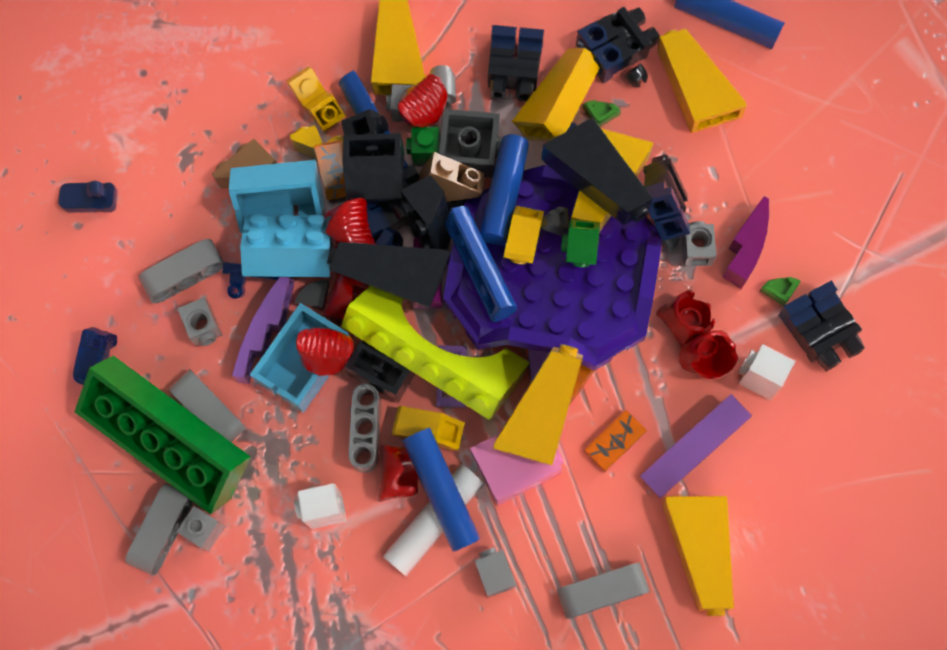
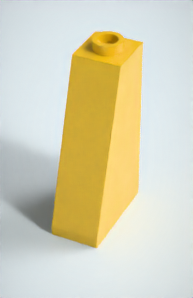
[371,0,425,95]
[657,28,747,133]
[512,48,600,142]
[571,129,654,233]
[493,344,583,465]
[662,496,734,616]

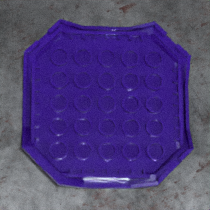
[443,165,662,371]

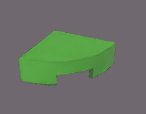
[582,100,621,127]
[760,277,801,306]

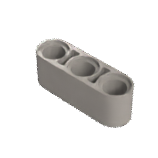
[138,239,225,303]
[168,369,246,442]
[348,384,381,473]
[125,484,193,576]
[556,562,650,620]

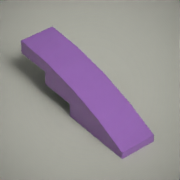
[232,277,295,384]
[640,394,752,498]

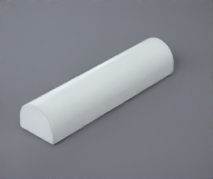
[383,464,484,576]

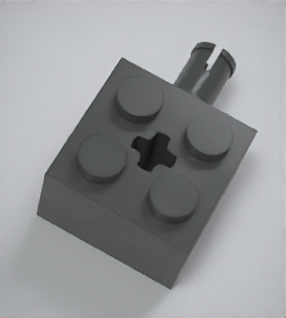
[439,109,501,178]

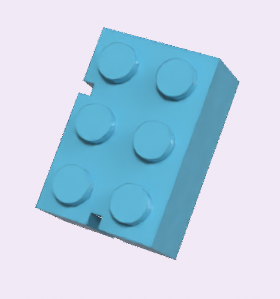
[228,160,325,233]
[240,213,332,277]
[250,303,350,413]

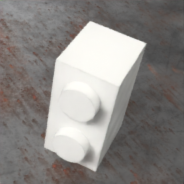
[738,344,795,400]
[294,483,347,529]

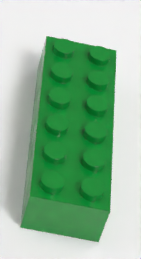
[74,355,251,515]

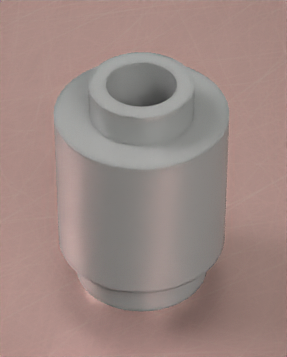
[430,65,457,108]

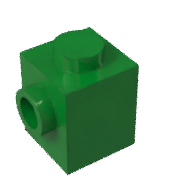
[406,127,441,167]
[561,219,600,267]

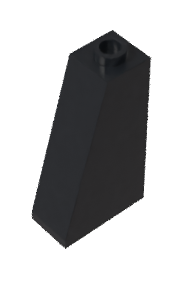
[541,117,653,225]
[327,242,451,309]

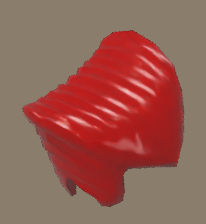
[397,74,448,127]
[324,197,376,249]
[320,274,369,322]
[656,290,715,348]
[296,328,353,376]
[679,330,738,379]
[378,445,418,502]

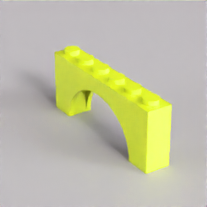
[341,286,530,420]

